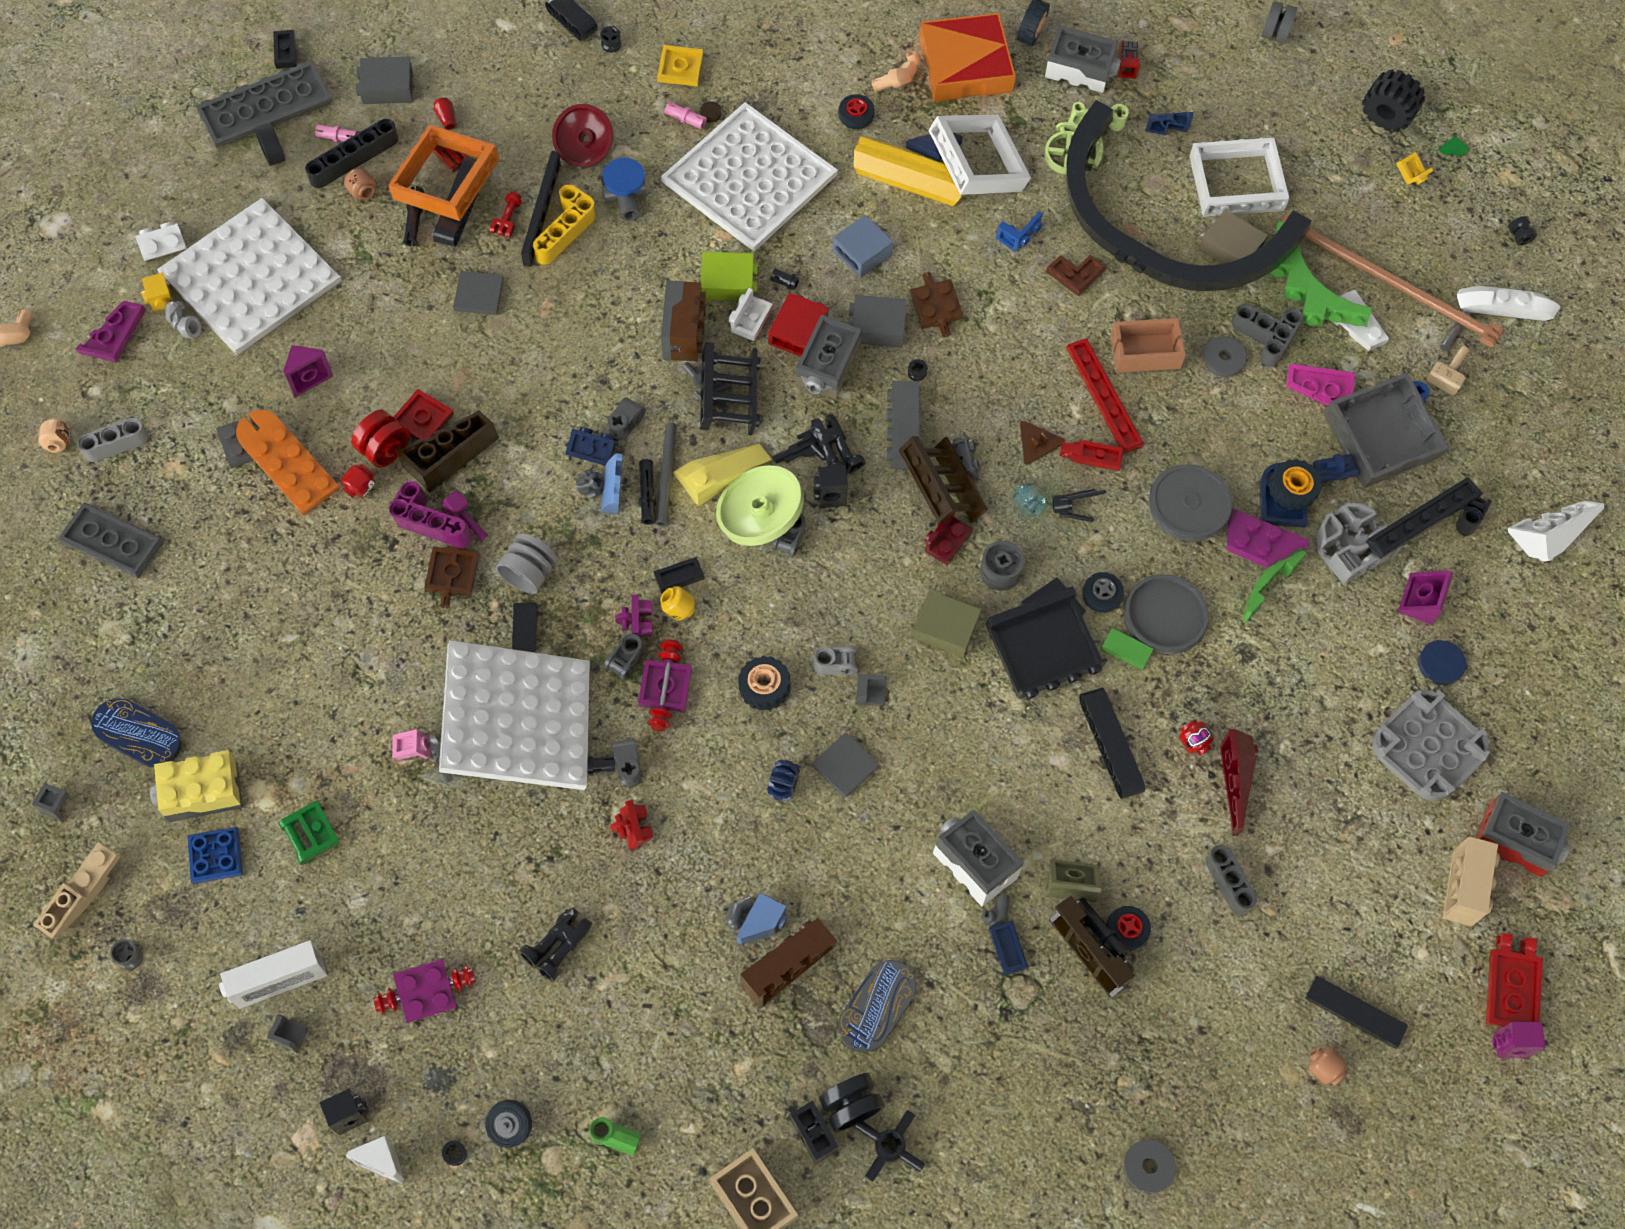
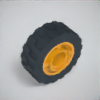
[1268,459,1322,511]

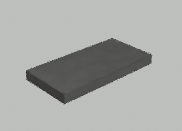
[58,502,164,579]

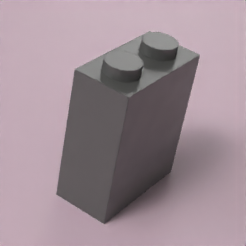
[356,56,413,104]
[848,295,907,348]

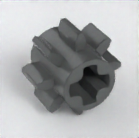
[576,468,604,498]

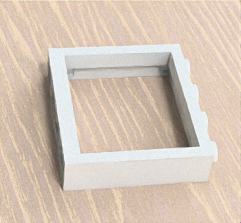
[929,114,1031,195]
[1189,138,1289,217]

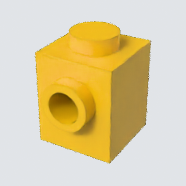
[141,272,174,311]

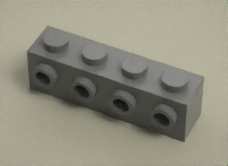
[887,381,919,470]

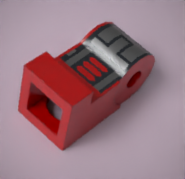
[1118,41,1139,79]

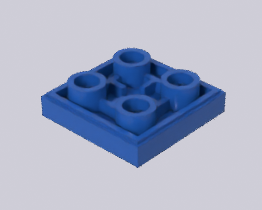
[188,827,243,884]

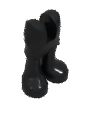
[810,414,866,474]
[518,907,592,982]

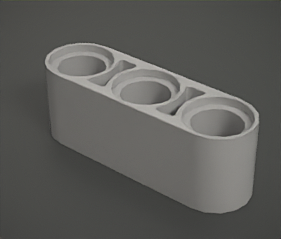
[77,418,148,462]

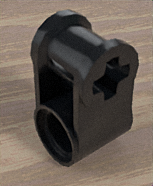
[1455,498,1492,536]

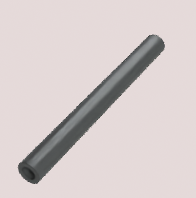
[656,422,677,526]

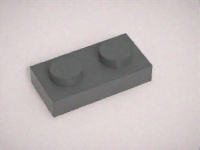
[216,421,253,469]

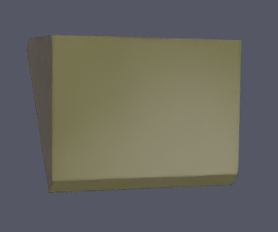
[1047,859,1102,902]

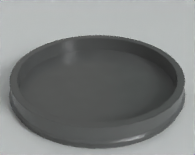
[1149,464,1232,541]
[1123,574,1208,654]

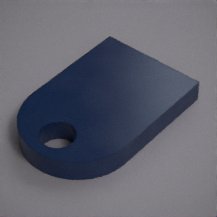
[1259,463,1308,528]

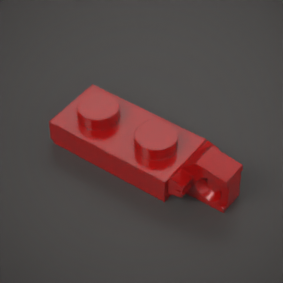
[1059,439,1124,471]

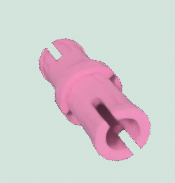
[664,102,707,130]
[315,124,359,143]

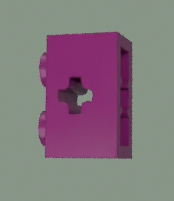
[1492,1022,1546,1058]

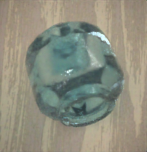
[1012,483,1046,516]

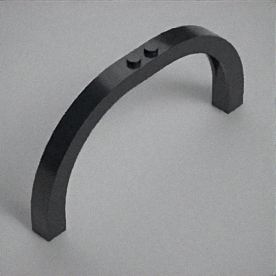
[1066,100,1312,291]

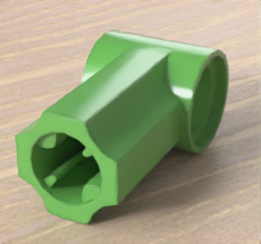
[590,1117,642,1156]

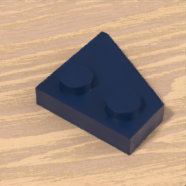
[906,133,963,161]

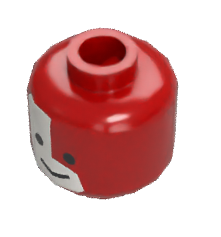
[341,464,375,498]

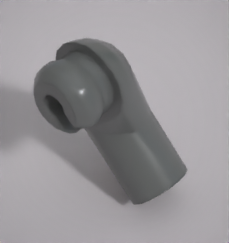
[982,894,1010,926]
[725,896,754,930]

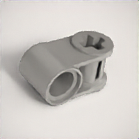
[813,646,858,676]

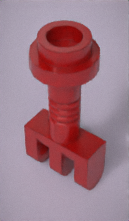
[489,192,522,238]

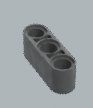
[1206,844,1257,916]

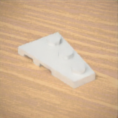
[1333,290,1389,351]

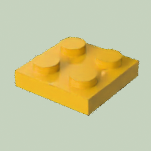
[657,45,704,87]

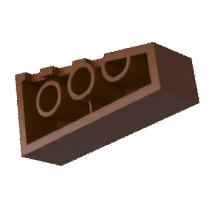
[740,918,837,1009]

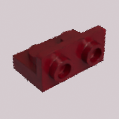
[924,513,973,566]

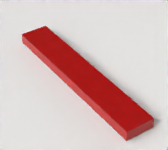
[1066,338,1144,454]

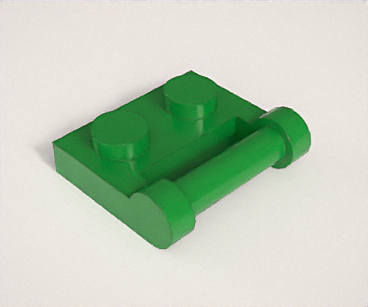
[278,800,340,865]

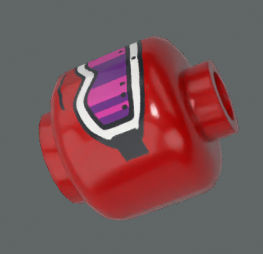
[1179,719,1214,756]

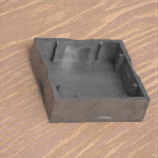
[1323,372,1449,488]

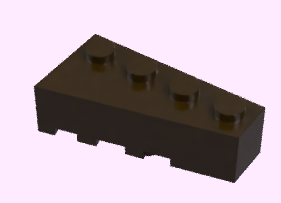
[396,410,499,492]

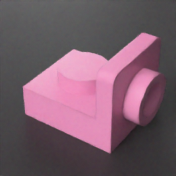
[392,729,431,760]

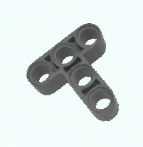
[1231,304,1303,367]

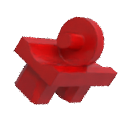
[610,800,653,850]

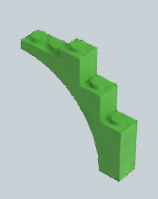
[1267,221,1372,327]

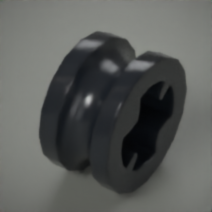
[908,359,928,381]
[442,1140,467,1166]

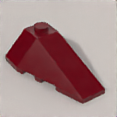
[1219,729,1258,836]

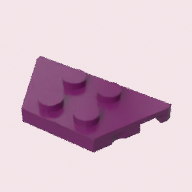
[1227,508,1309,568]

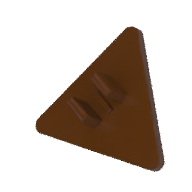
[1020,421,1065,465]

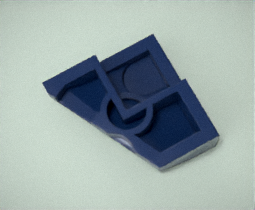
[1145,112,1194,135]

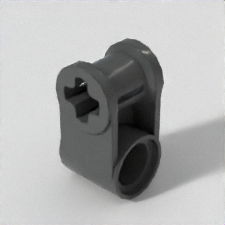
[608,397,646,441]
[772,513,805,558]
[603,634,644,681]
[611,738,641,787]

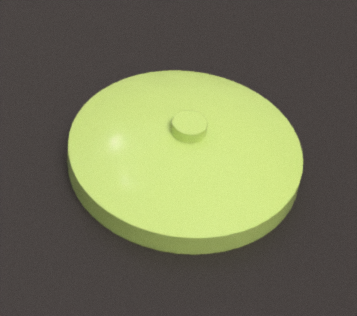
[716,465,804,546]

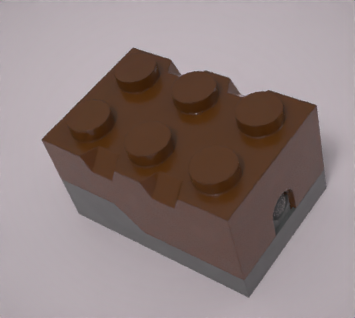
[661,280,706,362]

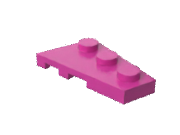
[1286,364,1355,406]

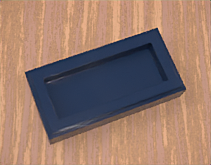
[988,920,1028,976]

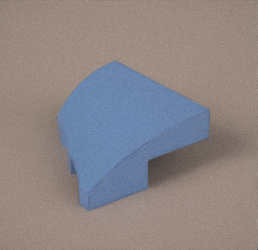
[600,453,623,514]

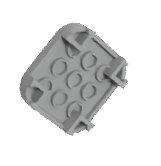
[1372,690,1490,801]

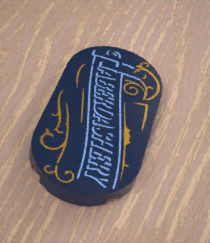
[91,698,181,768]

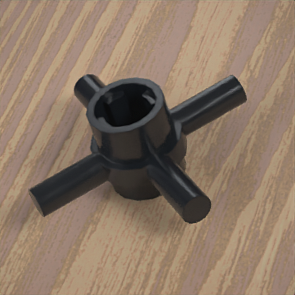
[855,1110,925,1182]

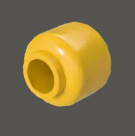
[660,586,695,621]

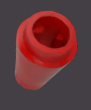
[433,97,456,130]

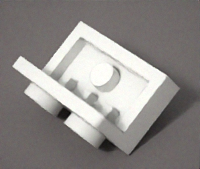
[135,222,187,262]
[729,288,773,341]

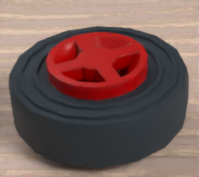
[838,94,875,129]
[1106,906,1151,951]

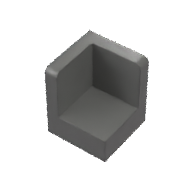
[856,674,887,706]
[32,783,69,822]
[267,1014,308,1053]

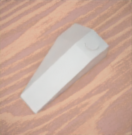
[1508,501,1604,561]

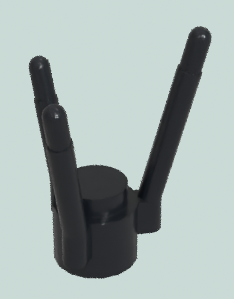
[1052,489,1106,522]

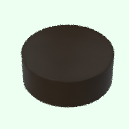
[701,101,721,122]

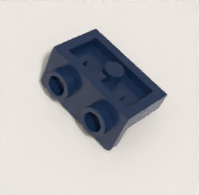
[565,426,619,466]

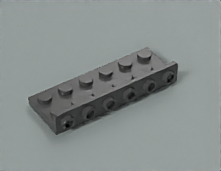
[196,61,332,148]

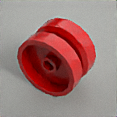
[351,409,410,468]

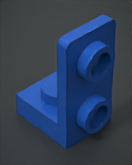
[996,211,1043,252]

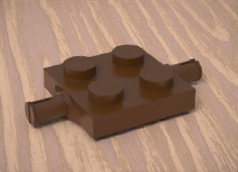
[910,272,963,337]
[424,546,480,609]

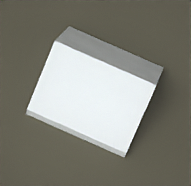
[346,1136,405,1184]

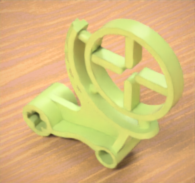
[1044,102,1129,174]

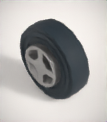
[1082,572,1124,613]

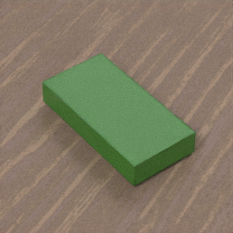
[1101,628,1154,670]

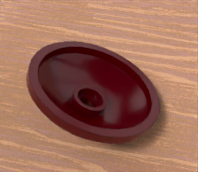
[552,104,614,168]

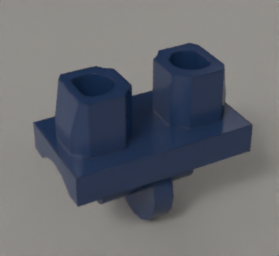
[1313,454,1359,484]

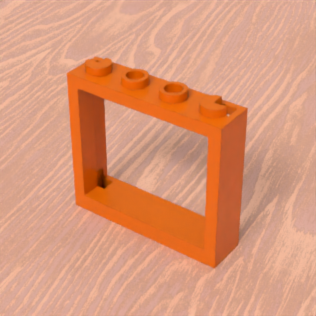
[388,124,500,221]

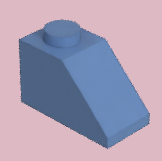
[737,893,788,945]

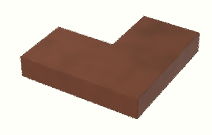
[1046,255,1106,297]

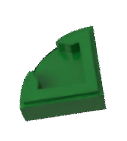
[1439,136,1470,156]

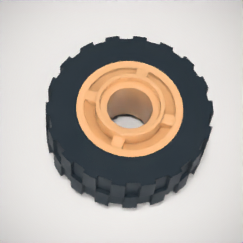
[1017,0,1050,46]
[738,656,791,711]

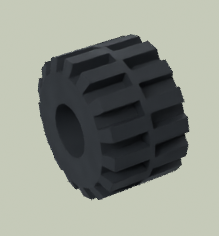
[1362,69,1425,132]

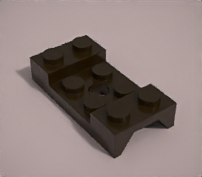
[1049,895,1135,999]

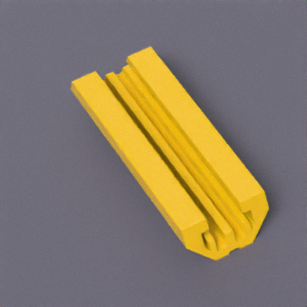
[854,136,962,206]

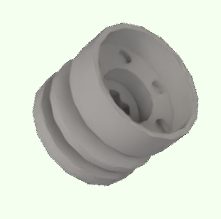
[495,533,558,594]

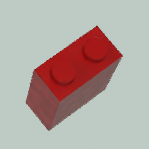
[768,292,829,357]

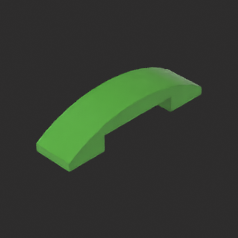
[1243,550,1306,623]

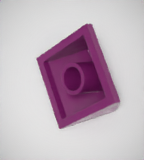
[283,345,333,397]
[1398,571,1454,625]

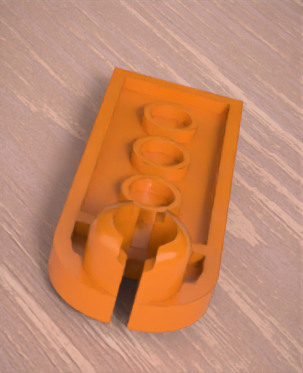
[236,410,340,516]

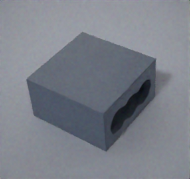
[832,215,893,278]

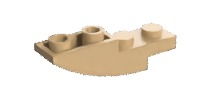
[33,842,121,939]

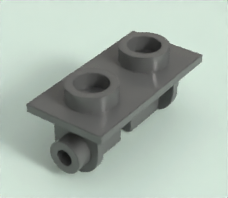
[952,432,981,480]

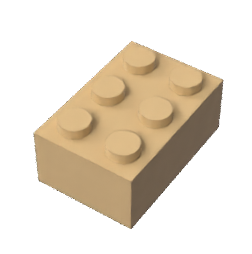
[1442,836,1500,926]
[709,1148,798,1229]

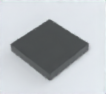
[453,271,504,315]
[812,732,879,798]

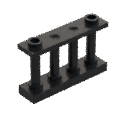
[700,342,761,435]

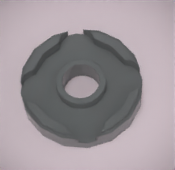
[1203,336,1247,377]
[1123,1140,1176,1193]

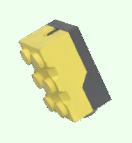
[150,750,243,822]

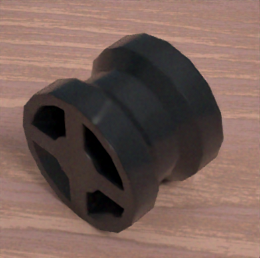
[600,26,621,53]

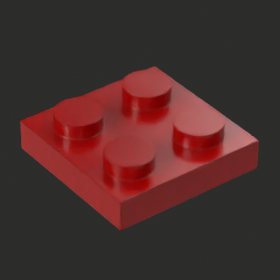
[394,389,454,441]

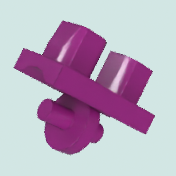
[615,595,653,637]

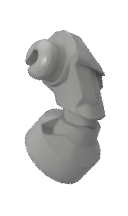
[165,301,201,338]

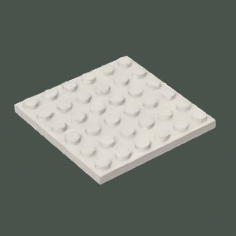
[661,102,838,252]
[157,198,342,355]
[439,640,590,790]

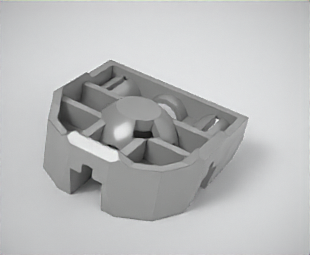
[1316,503,1402,585]

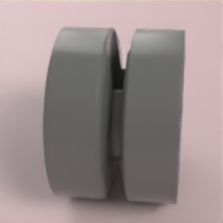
[1261,0,1298,44]
[980,541,1024,591]

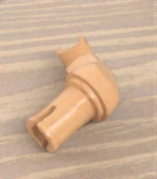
[872,51,921,92]
[0,309,33,348]

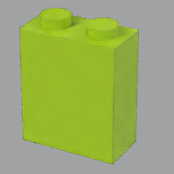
[701,252,758,301]

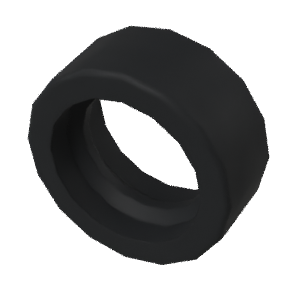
[254,122,285,166]

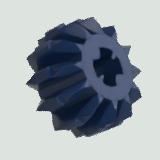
[767,760,800,802]

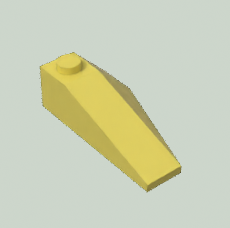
[673,444,772,506]

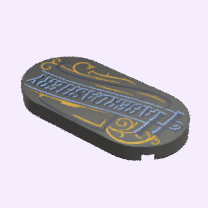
[838,960,916,1053]

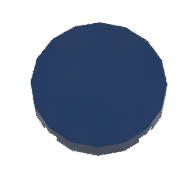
[1418,640,1466,686]

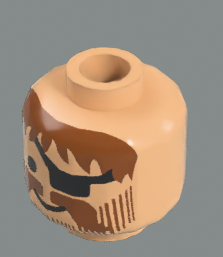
[38,418,71,452]

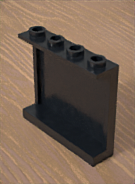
[985,586,1107,700]

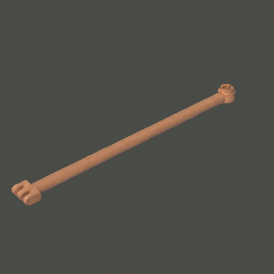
[1281,213,1504,347]

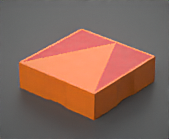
[919,13,1016,102]

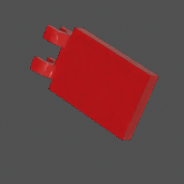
[1486,933,1543,1027]

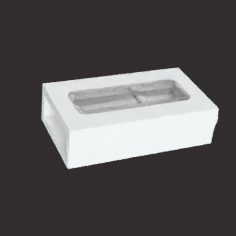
[219,940,328,1009]

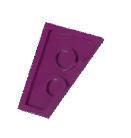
[75,301,146,363]

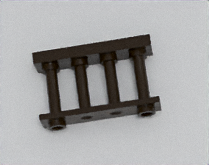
[899,436,988,523]

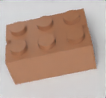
[1110,318,1186,373]

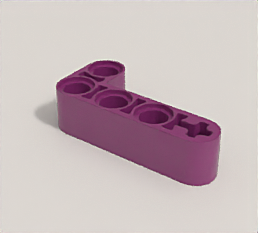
[389,481,473,548]

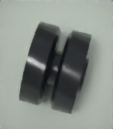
[819,1073,885,1132]

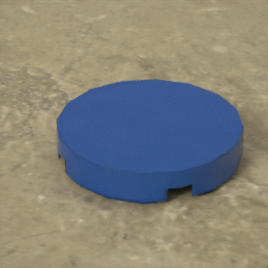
[603,157,645,196]

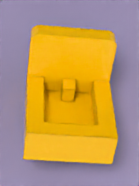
[1396,152,1433,185]

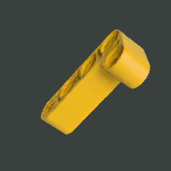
[533,185,596,265]

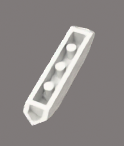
[1457,286,1561,321]

